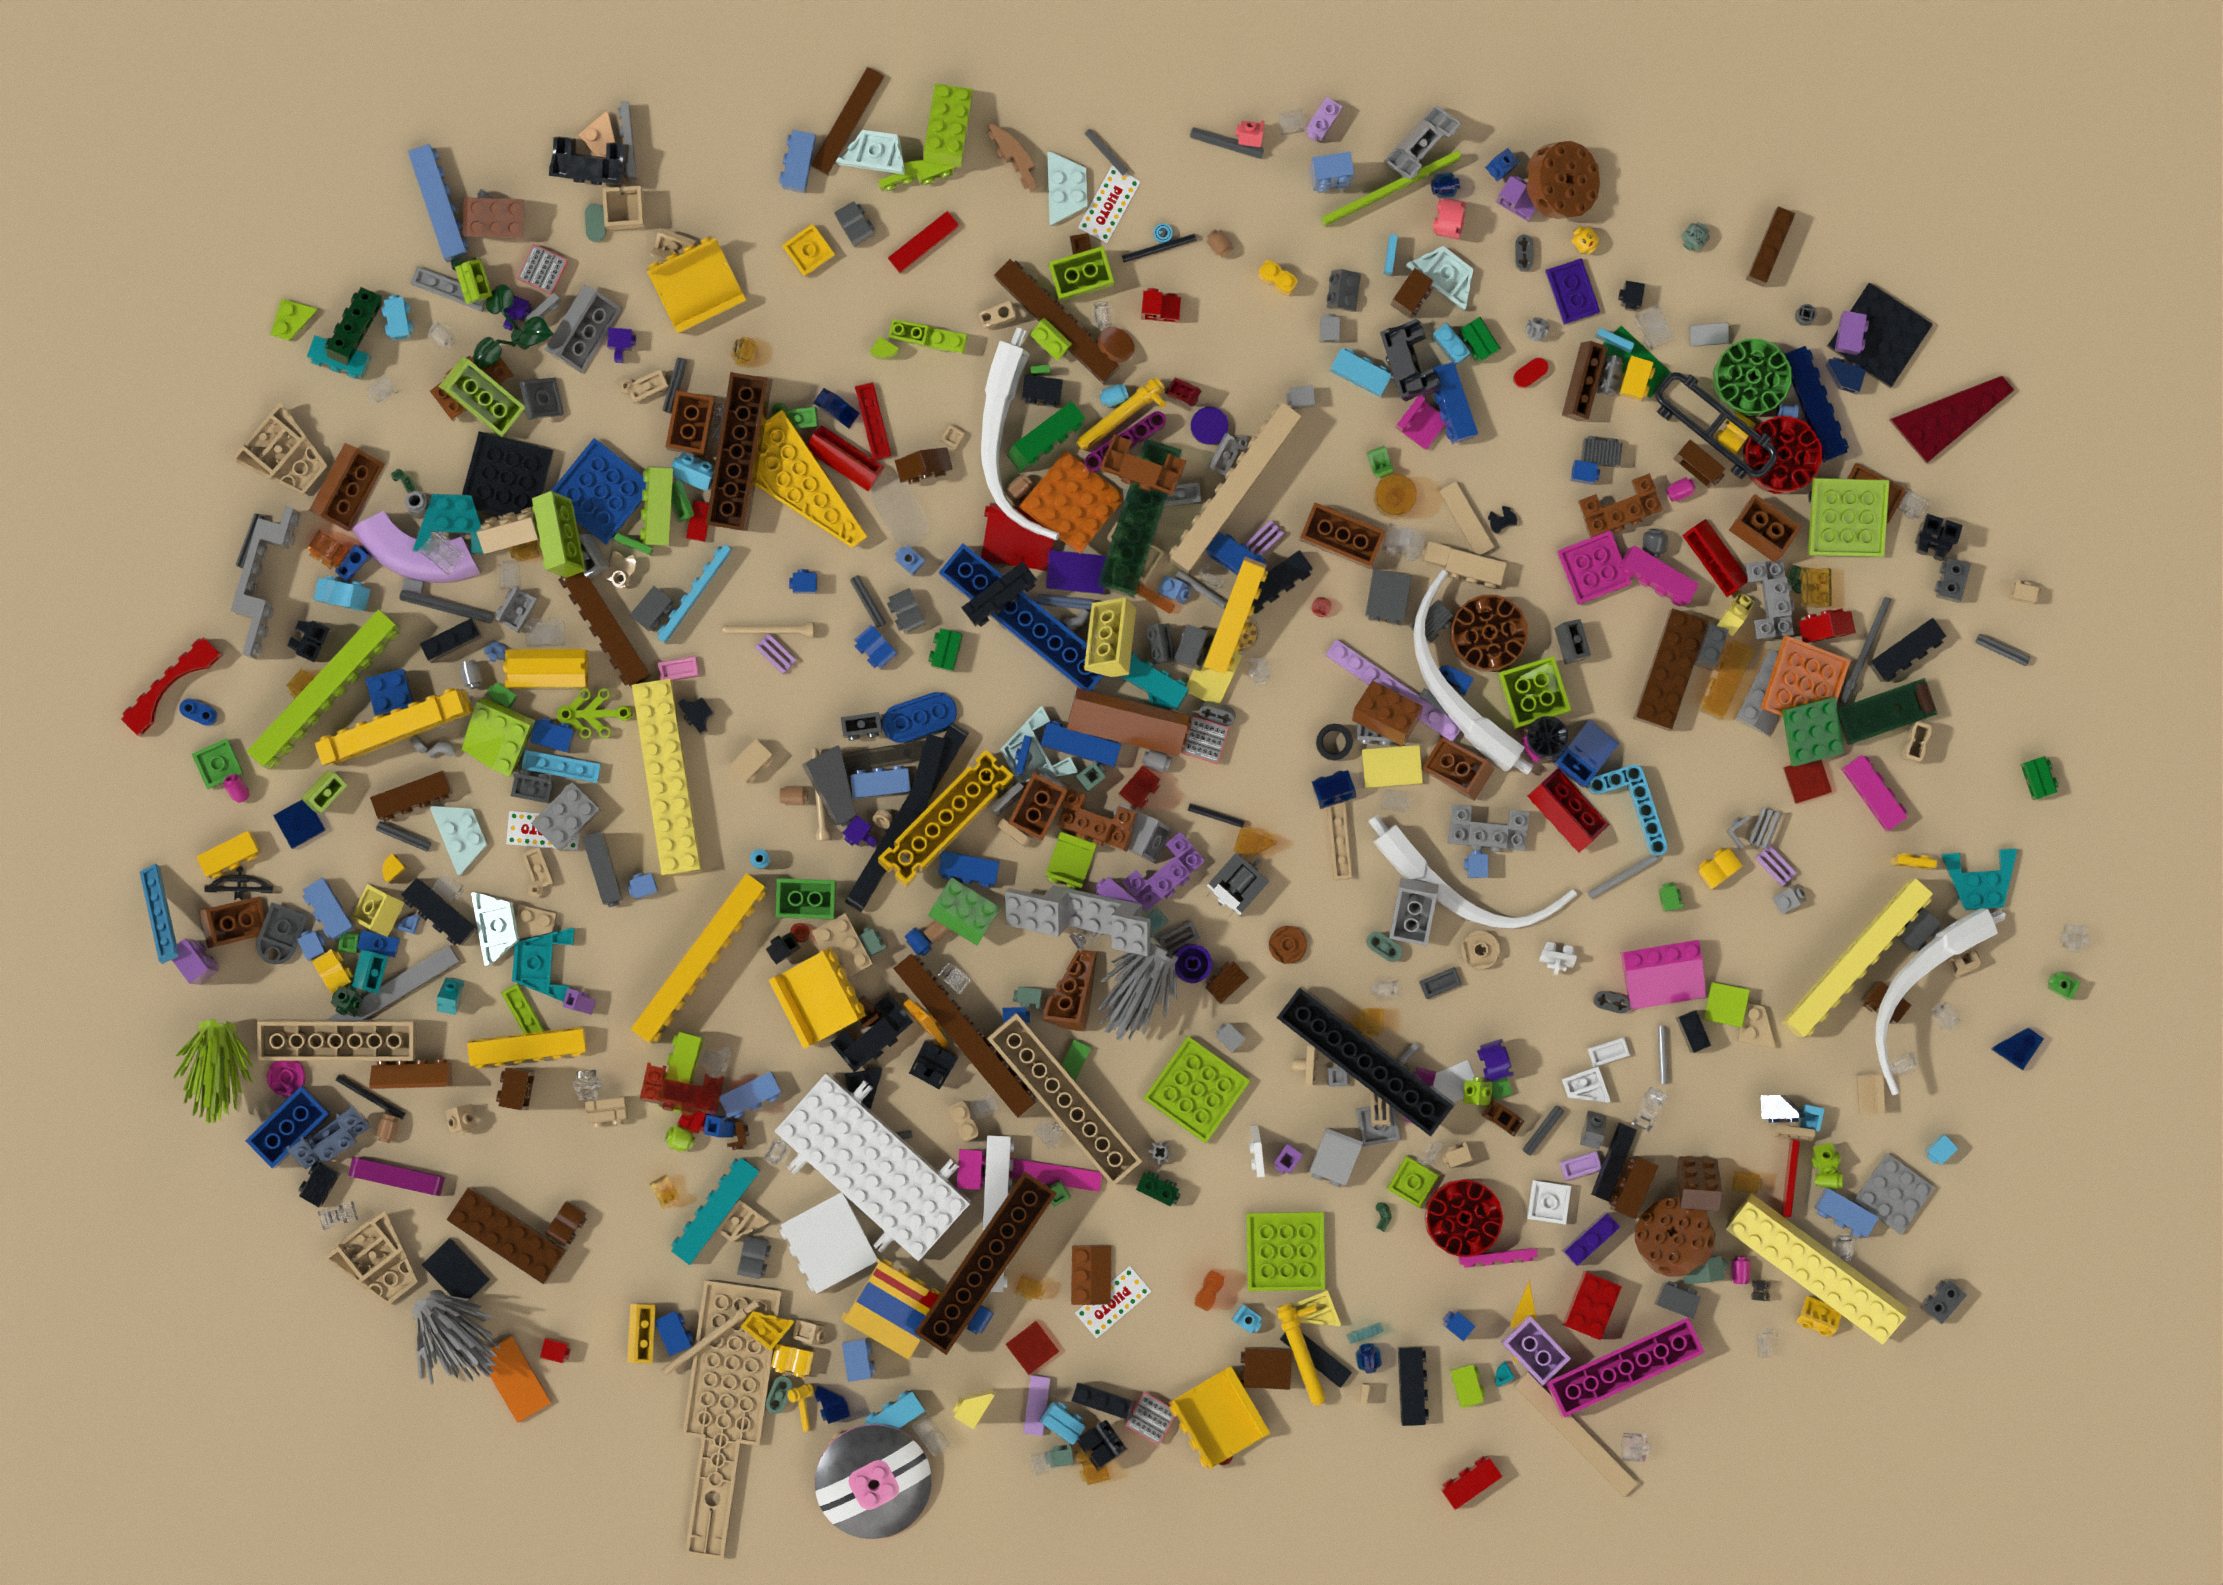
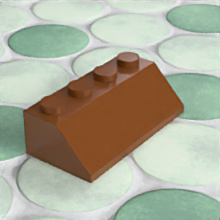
[309,443,385,531]
[369,1059,452,1089]

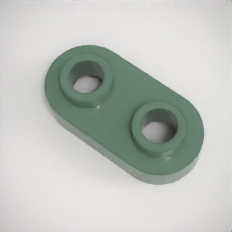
[1366,932,1402,962]
[766,1376,793,1414]

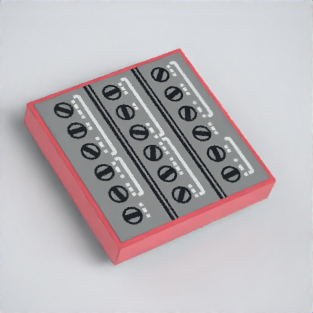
[517,244,568,295]
[1181,716,1229,765]
[1125,1392,1174,1445]

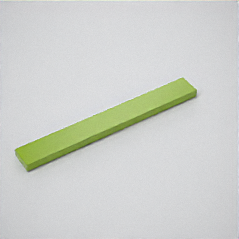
[1321,150,1461,227]

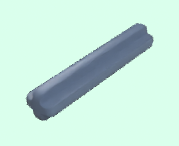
[1037,594,1094,610]

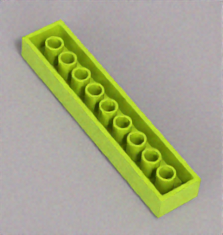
[246,609,401,770]

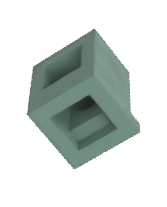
[1076,762,1106,792]
[859,926,887,957]
[1013,986,1042,1009]
[1044,1444,1074,1468]

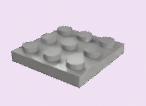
[1853,1153,1935,1235]

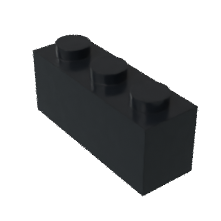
[420,618,483,663]
[1071,1382,1136,1420]

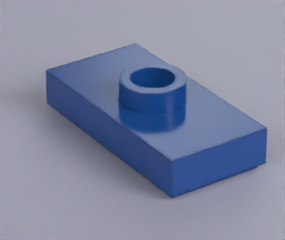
[1015,735,1032,775]
[357,930,400,958]

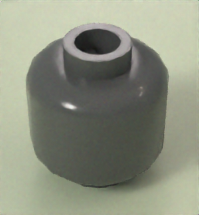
[1642,529,1668,557]

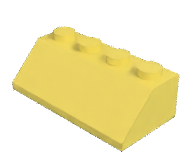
[1084,597,1136,677]
[953,1389,996,1429]

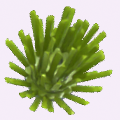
[173,1019,254,1124]

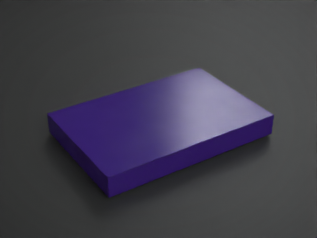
[1545,258,1600,325]
[1046,550,1106,595]

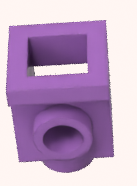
[563,988,596,1015]
[1273,1144,1303,1175]

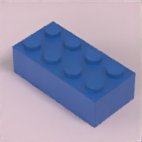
[245,1086,332,1169]

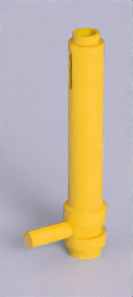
[1076,377,1166,451]
[1276,1303,1326,1406]

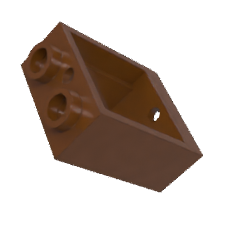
[1673,439,1726,488]

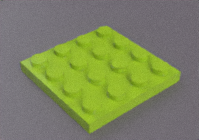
[1808,478,1889,557]
[1143,1036,1250,1144]
[1246,1212,1325,1291]

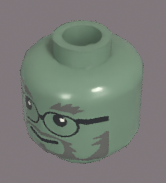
[1681,222,1710,251]

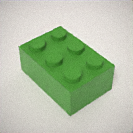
[928,877,1001,946]
[775,878,836,920]

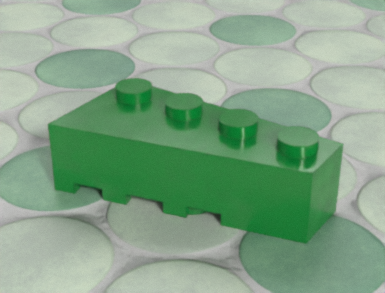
[1007,401,1086,473]

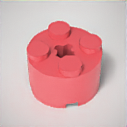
[1433,198,1467,240]

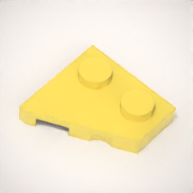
[1292,1290,1341,1326]

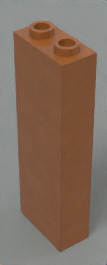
[1067,688,1191,756]

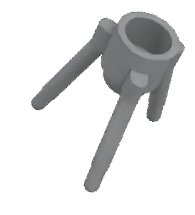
[416,1342,451,1385]

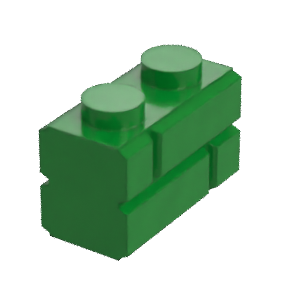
[1459,317,1501,363]
[928,628,963,672]
[2020,756,2059,800]

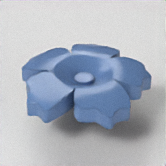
[484,641,507,662]

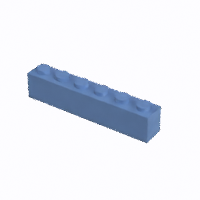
[408,144,470,262]

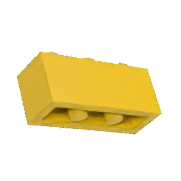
[196,831,261,879]
[627,1304,655,1364]

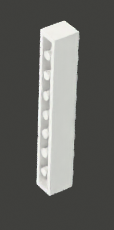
[983,1135,1014,1292]

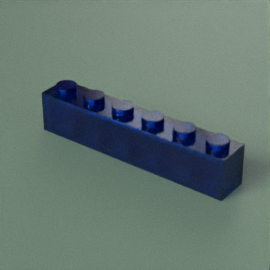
[1784,346,1849,463]

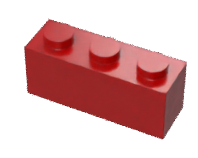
[1440,1456,1503,1510]

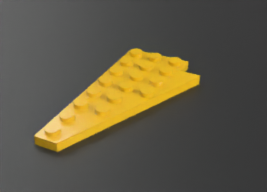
[755,410,868,548]

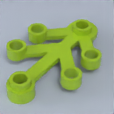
[556,688,632,739]

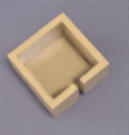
[602,186,645,230]

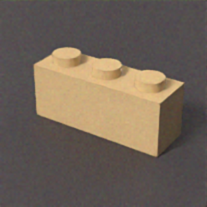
[1444,548,1507,589]

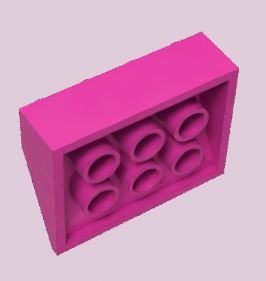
[1620,940,1706,1010]

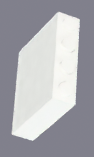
[779,1192,878,1294]

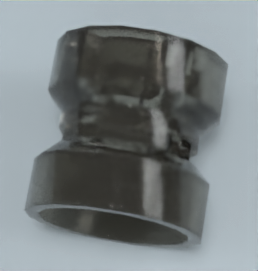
[1751,1280,1772,1301]

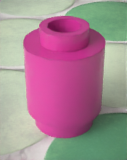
[1666,477,1696,502]
[223,774,250,803]
[1731,1256,1751,1284]

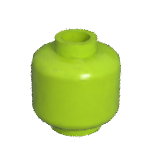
[665,1124,695,1152]

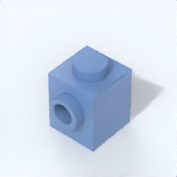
[1464,850,1488,878]
[628,872,659,899]
[297,930,327,961]

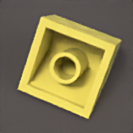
[350,884,404,937]

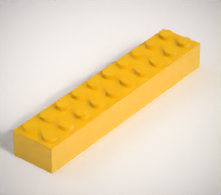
[630,873,768,1043]

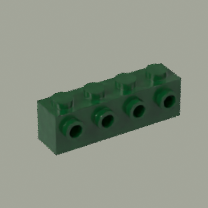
[325,287,382,366]

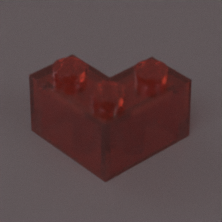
[1118,765,1161,810]

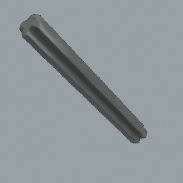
[399,590,494,623]

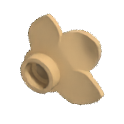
[602,551,637,588]

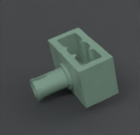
[1684,1253,1728,1284]

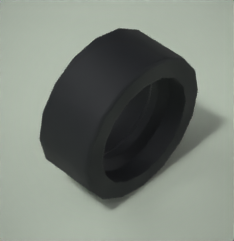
[1316,723,1353,761]

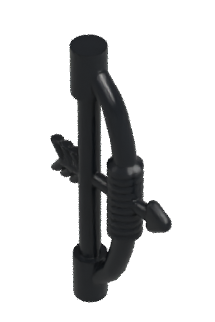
[204,866,273,900]

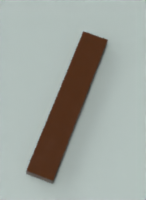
[811,67,884,176]

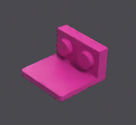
[1395,395,1445,450]

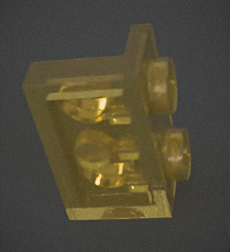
[1801,568,1832,608]

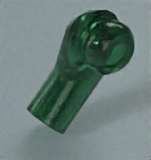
[1788,565,1806,594]

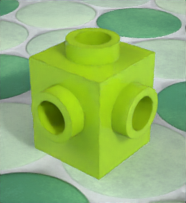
[1463,1077,1492,1106]
[1811,1142,1841,1175]

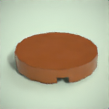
[1098,327,1135,362]
[1269,926,1307,964]

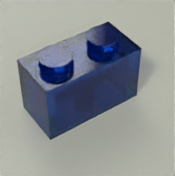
[1312,770,1357,809]

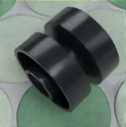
[1527,716,1568,760]

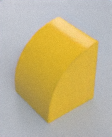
[382,853,407,884]

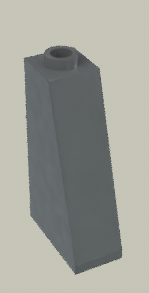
[802,745,856,827]
[582,831,623,907]

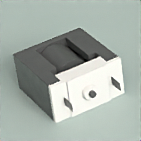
[1206,853,1269,917]

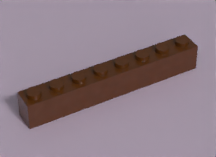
[994,259,1119,384]
[558,572,651,688]

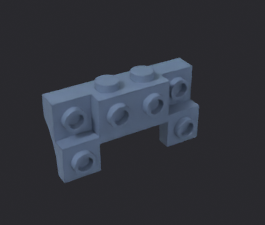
[286,1104,371,1170]

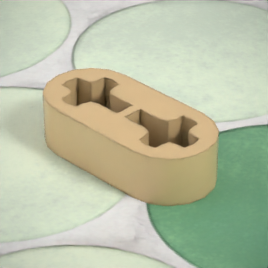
[997,818,1031,848]

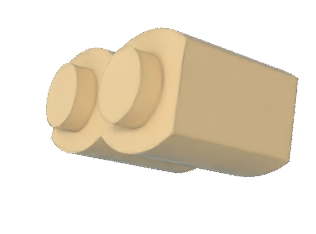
[1902,721,1931,763]
[949,1101,979,1142]

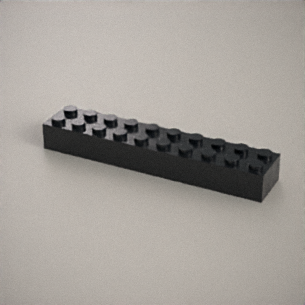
[1277,986,1456,1137]

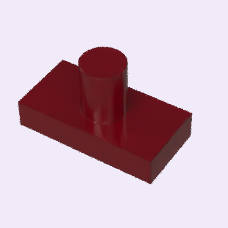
[1165,377,1202,407]

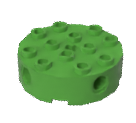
[1713,339,1791,417]

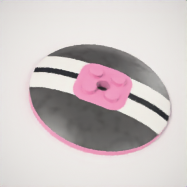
[815,1424,932,1539]

